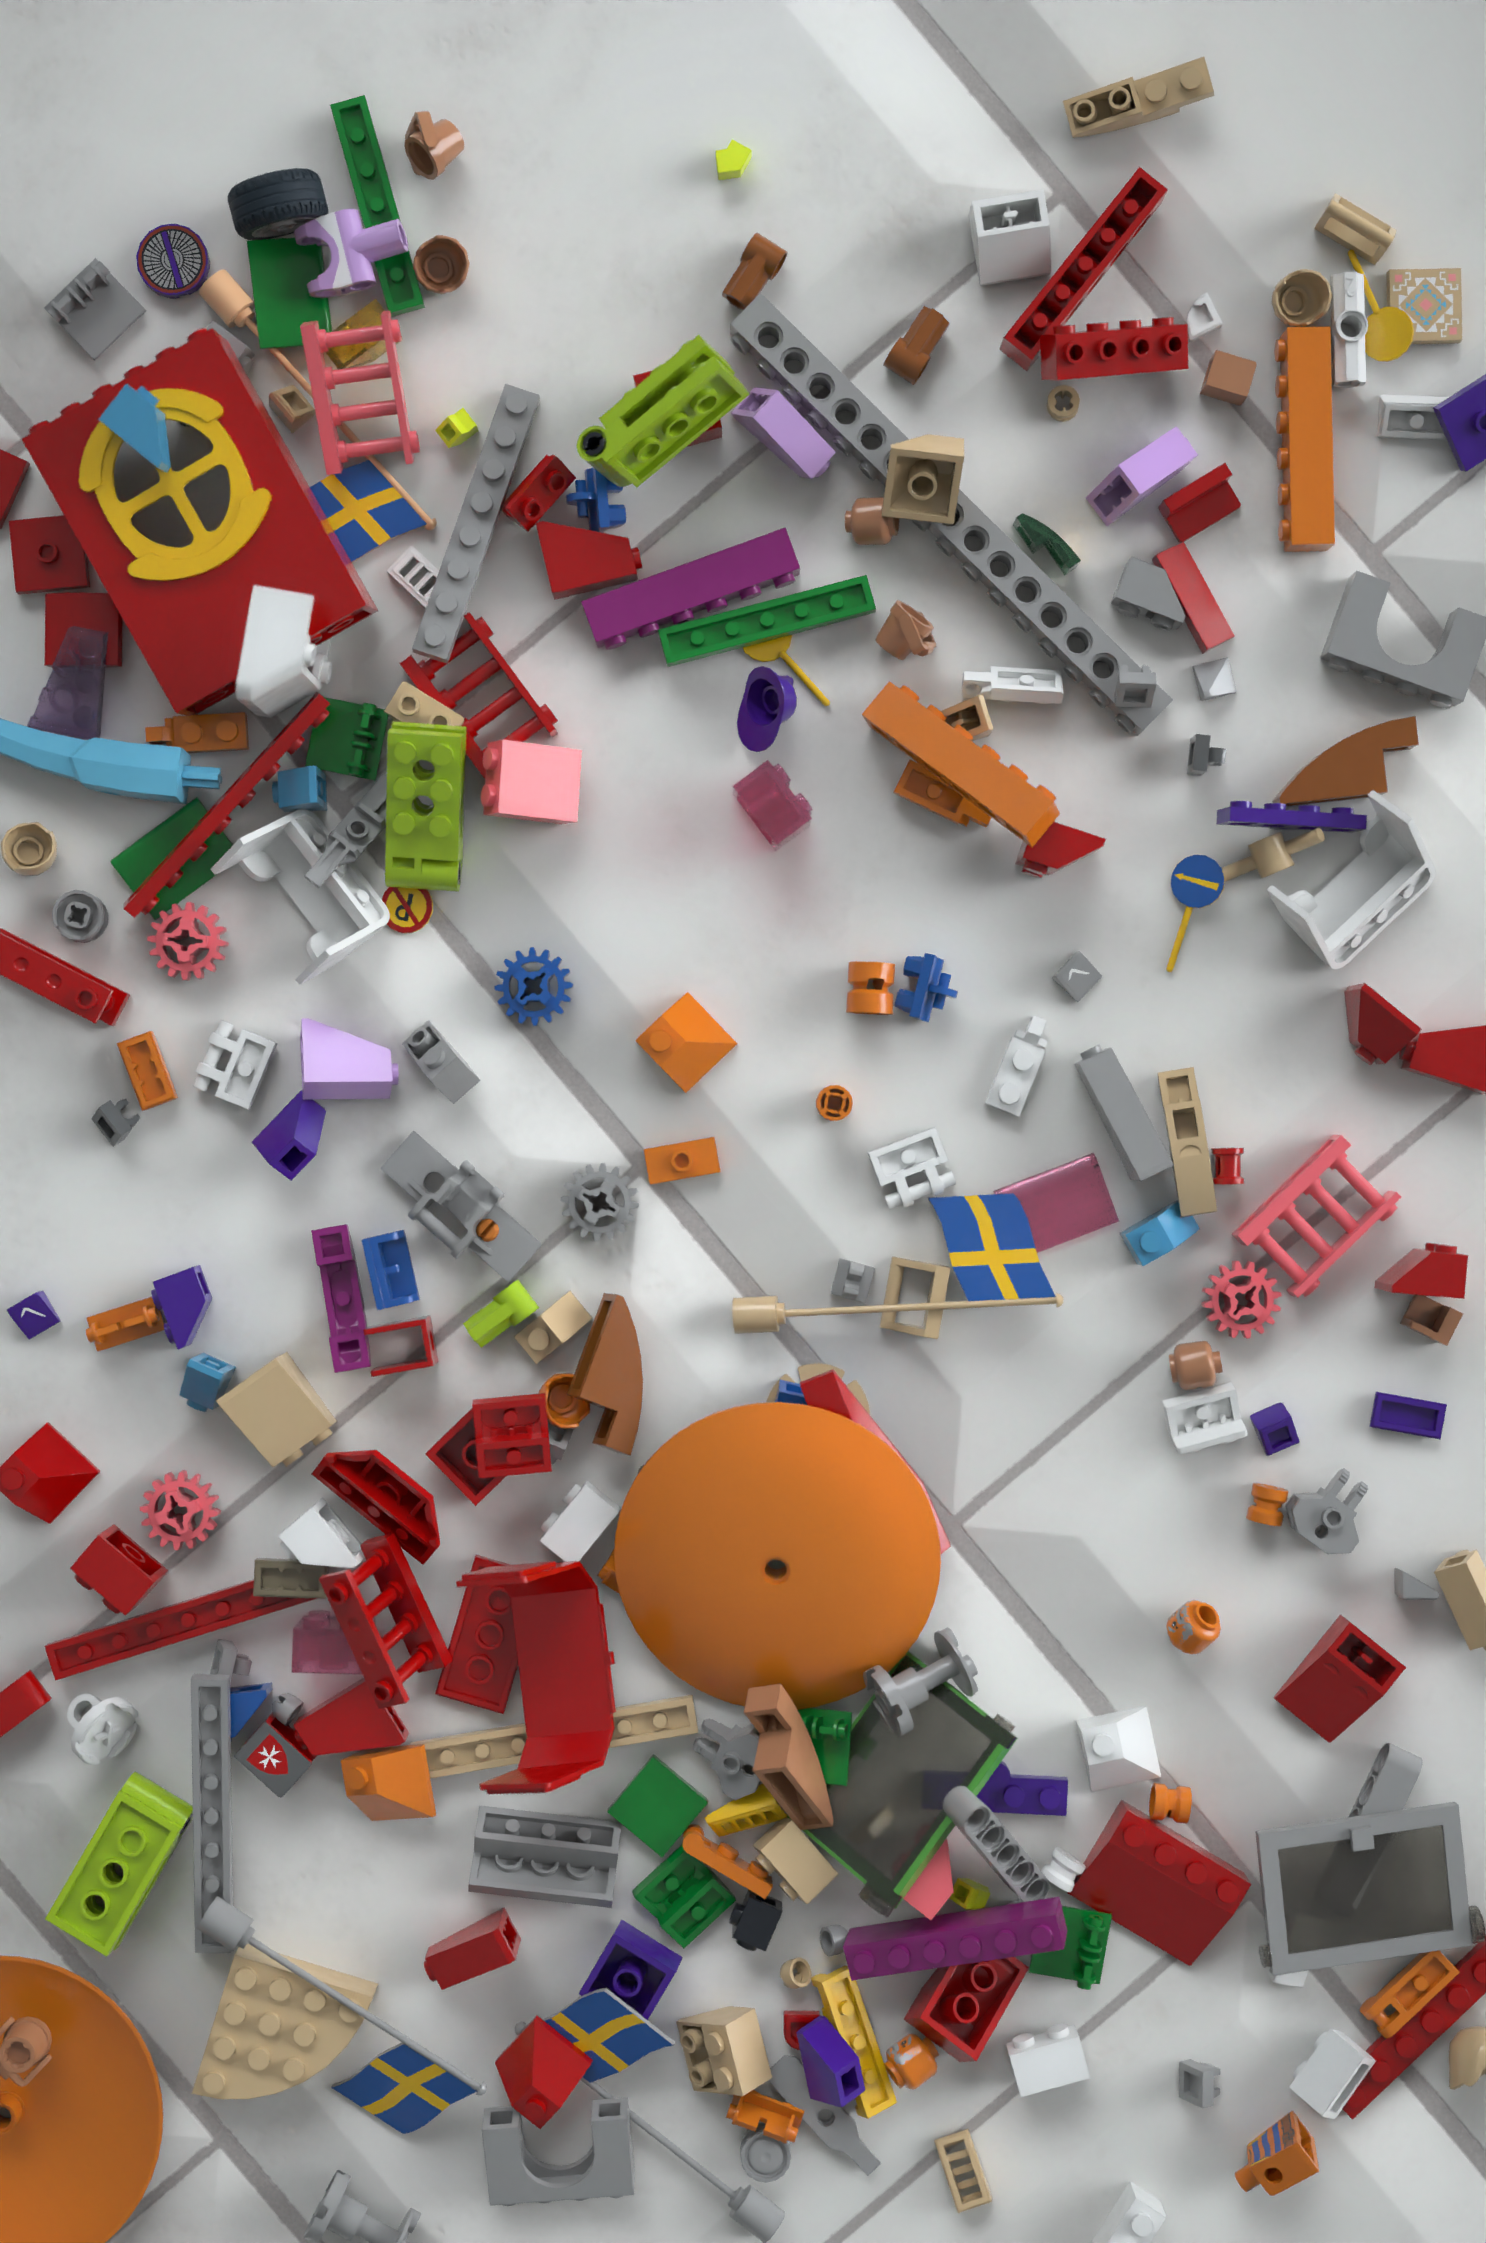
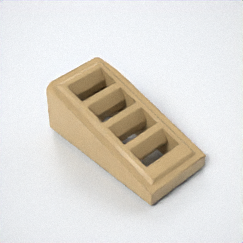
[934,2129,993,2213]

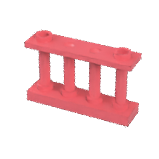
[300,311,420,475]
[1232,1135,1401,1298]

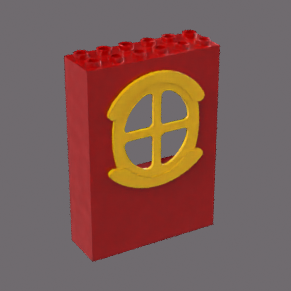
[21,328,378,716]

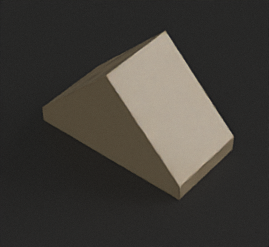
[941,694,993,741]

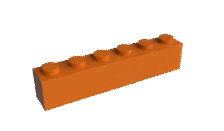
[1274,327,1335,552]
[862,681,1060,847]

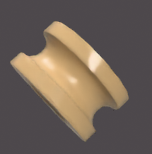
[1047,385,1080,422]

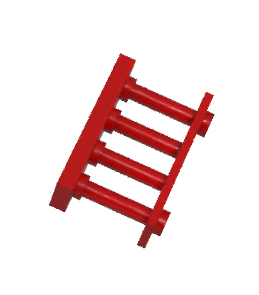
[399,612,558,779]
[0,928,131,1026]
[319,1533,453,1709]

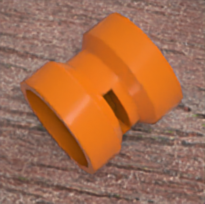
[816,1085,853,1121]
[1246,1483,1289,1527]
[1149,1783,1192,1824]

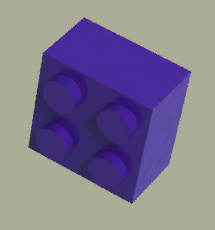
[579,1920,683,2020]

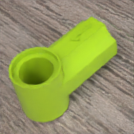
[463,1279,539,1348]

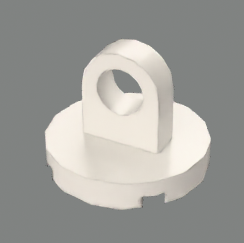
[67,1694,138,1765]

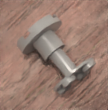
[863,1627,978,1737]
[304,2170,421,2243]

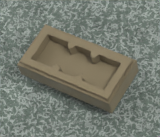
[253,1558,329,1599]

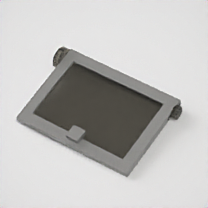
[1255,1802,1485,1976]

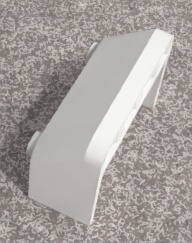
[236,585,332,718]
[1267,790,1436,969]
[211,809,390,985]

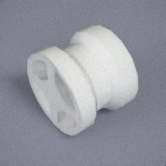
[1041,1847,1086,1892]

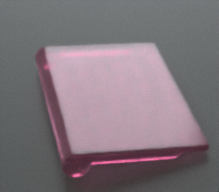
[993,1153,1119,1253]

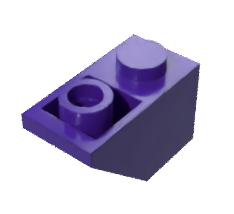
[252,1090,326,1181]
[151,1265,212,1350]
[796,2015,865,2108]

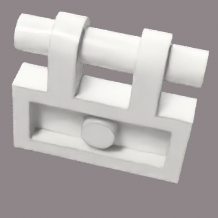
[193,1020,278,1109]
[868,1127,956,1210]

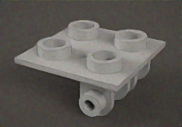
[44,258,146,360]

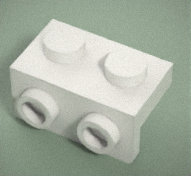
[1162,1382,1248,1454]

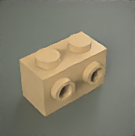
[752,1817,838,1904]

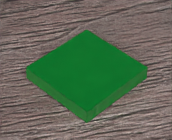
[607,1754,708,1858]

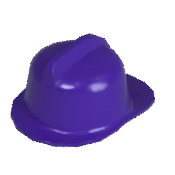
[737,666,797,752]

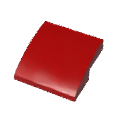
[44,592,123,668]
[472,1393,552,1478]

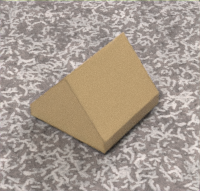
[269,385,316,434]

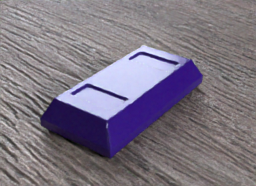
[1369,1392,1447,1440]

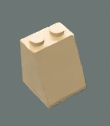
[216,1352,337,1467]

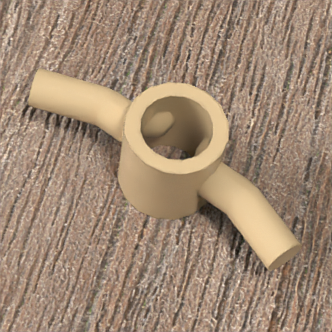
[1222,828,1325,882]

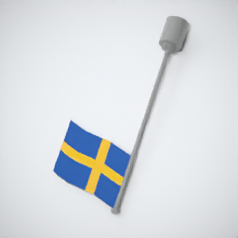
[197,1896,487,2134]
[515,1988,785,2243]

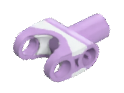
[294,209,408,298]

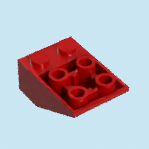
[1273,1614,1406,1743]

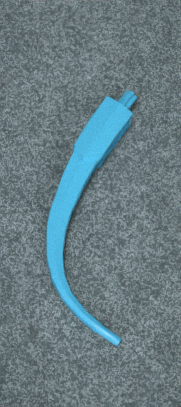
[0,718,222,804]

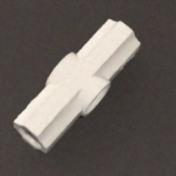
[1330,272,1368,388]

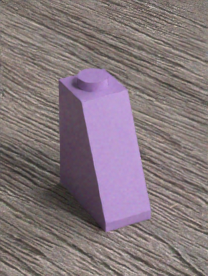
[731,387,836,479]
[1086,426,1198,526]
[300,1019,399,1099]

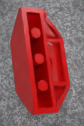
[311,1450,440,1565]

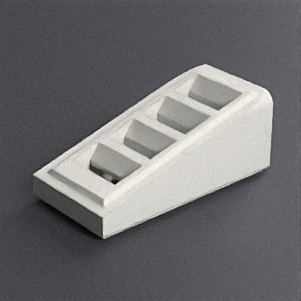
[387,545,439,609]

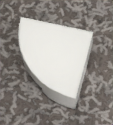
[1185,292,1223,343]

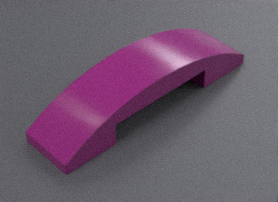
[311,1224,371,1373]

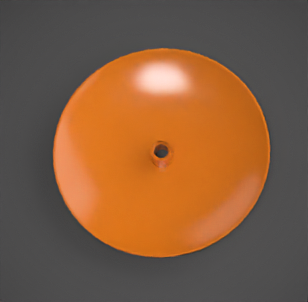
[614,1402,941,1710]
[0,1955,163,2243]

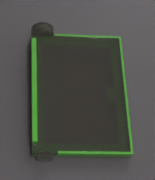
[787,1651,1018,1917]

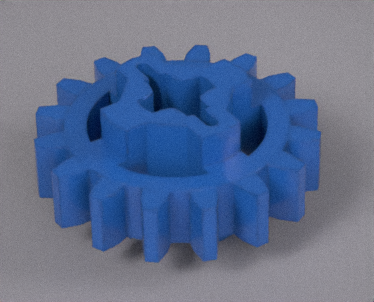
[494,947,573,1026]

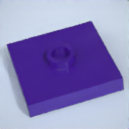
[1433,374,1486,472]

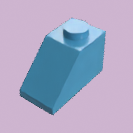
[99,384,171,473]
[272,766,327,812]
[1120,1200,1200,1266]
[179,1353,236,1412]

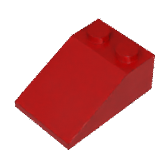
[904,1957,1029,2062]

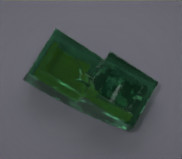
[1013,513,1081,576]

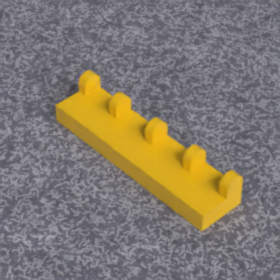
[811,1965,897,2119]

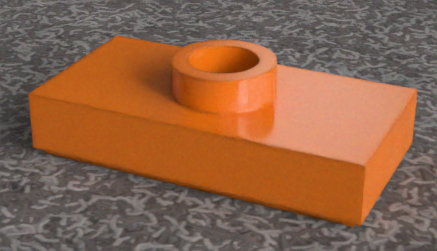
[117,1031,178,1111]
[644,1137,721,1185]

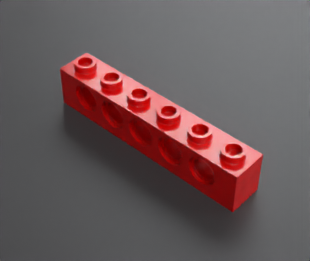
[999,167,1168,371]

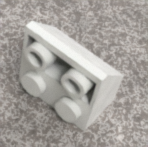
[968,189,1051,286]

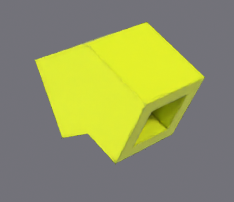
[715,139,752,180]
[435,408,479,448]
[949,1878,991,1910]

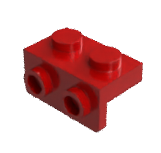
[501,454,576,532]

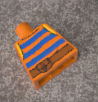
[1234,2111,1319,2196]

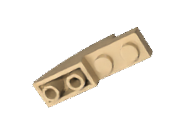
[1063,57,1214,138]
[1157,1067,1217,1217]

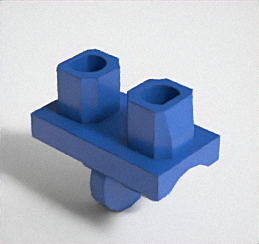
[566,467,626,533]
[894,953,958,1022]

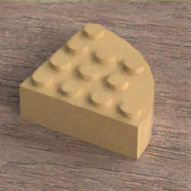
[192,1944,378,2099]

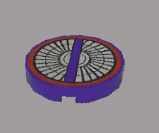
[136,224,210,299]

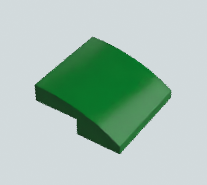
[632,1844,736,1949]

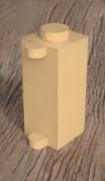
[1434,1550,1486,1650]

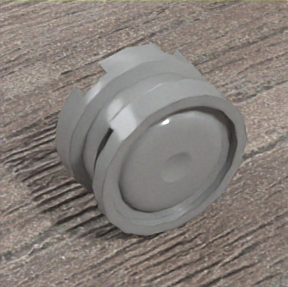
[52,890,108,943]
[740,2122,791,2183]

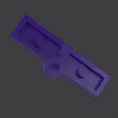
[1216,801,1367,833]
[922,1761,1068,1816]

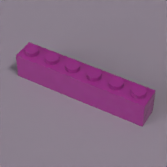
[581,527,800,650]
[843,1897,1067,1981]

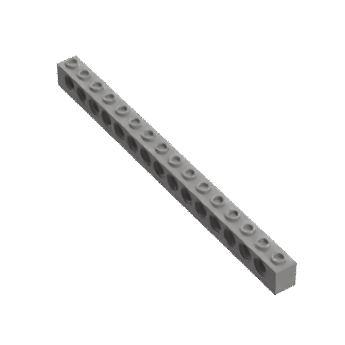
[730,293,1173,736]

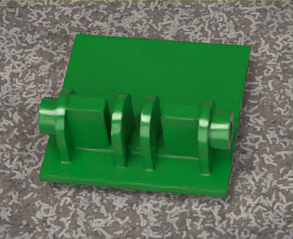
[305,697,389,781]
[798,1708,852,1786]
[1029,1906,1112,1990]

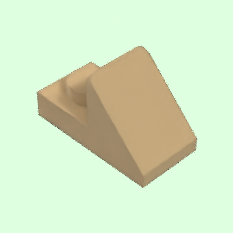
[514,1291,592,1364]

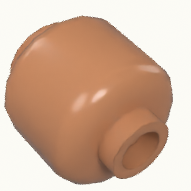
[845,497,899,545]
[1169,1341,1223,1390]

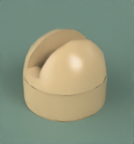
[780,1957,812,1989]

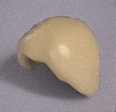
[1449,2026,1486,2090]

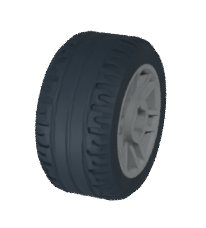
[228,168,328,240]

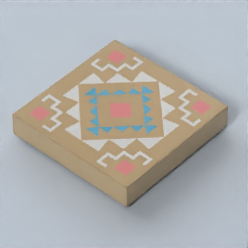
[1386,268,1462,344]

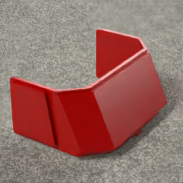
[456,1561,616,1794]

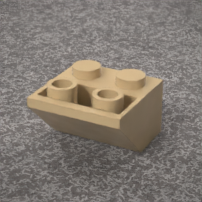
[676,2006,772,2096]

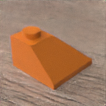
[635,992,737,1093]
[340,1744,436,1821]

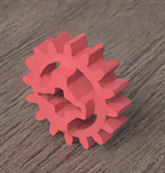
[147,902,229,981]
[1201,1260,1282,1339]
[140,1470,221,1550]

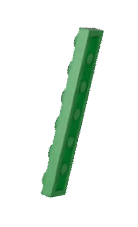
[330,95,425,317]
[658,575,876,667]

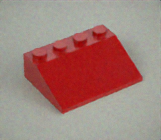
[1067,1800,1252,1966]

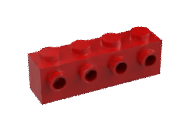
[1040,317,1188,380]

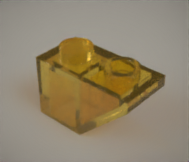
[325,299,403,369]

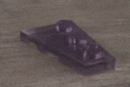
[27,626,108,740]

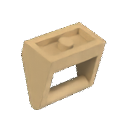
[1314,193,1397,265]
[880,1257,951,1339]

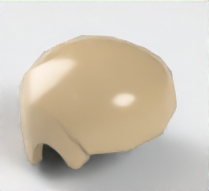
[1271,269,1332,327]
[1,822,57,876]

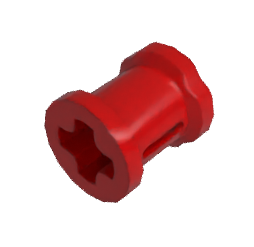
[1211,1148,1244,1184]

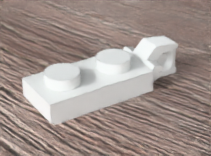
[962,666,1063,704]
[985,1015,1047,1117]

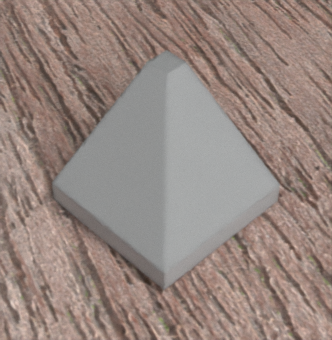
[1193,657,1236,701]

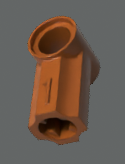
[722,233,788,310]
[883,306,950,385]

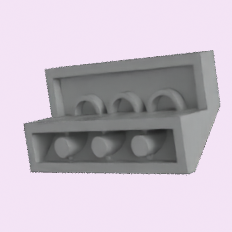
[468,1806,622,1908]

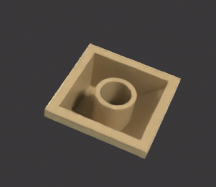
[881,434,964,525]

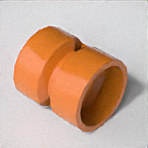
[846,961,895,1015]

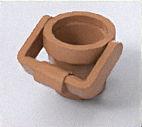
[404,111,464,180]
[875,600,936,660]
[0,2016,52,2086]

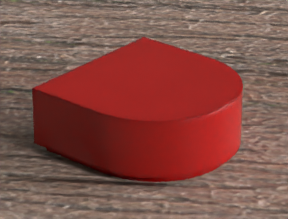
[783,2010,820,2050]

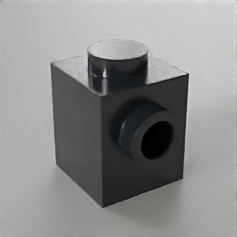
[729,1889,783,1952]

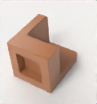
[1200,350,1257,406]
[1400,1295,1463,1346]

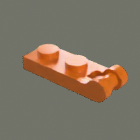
[683,1824,773,1899]
[1360,1950,1460,2039]

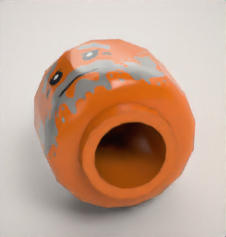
[1166,1600,1221,1655]
[884,2034,939,2090]

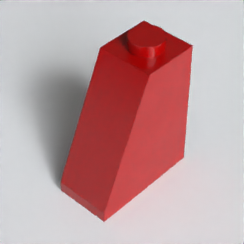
[536,521,643,600]
[1399,1025,1486,1094]
[293,1678,409,1756]
[424,1907,521,1990]

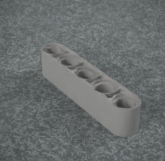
[1313,1743,1422,1917]
[943,1786,1050,1902]

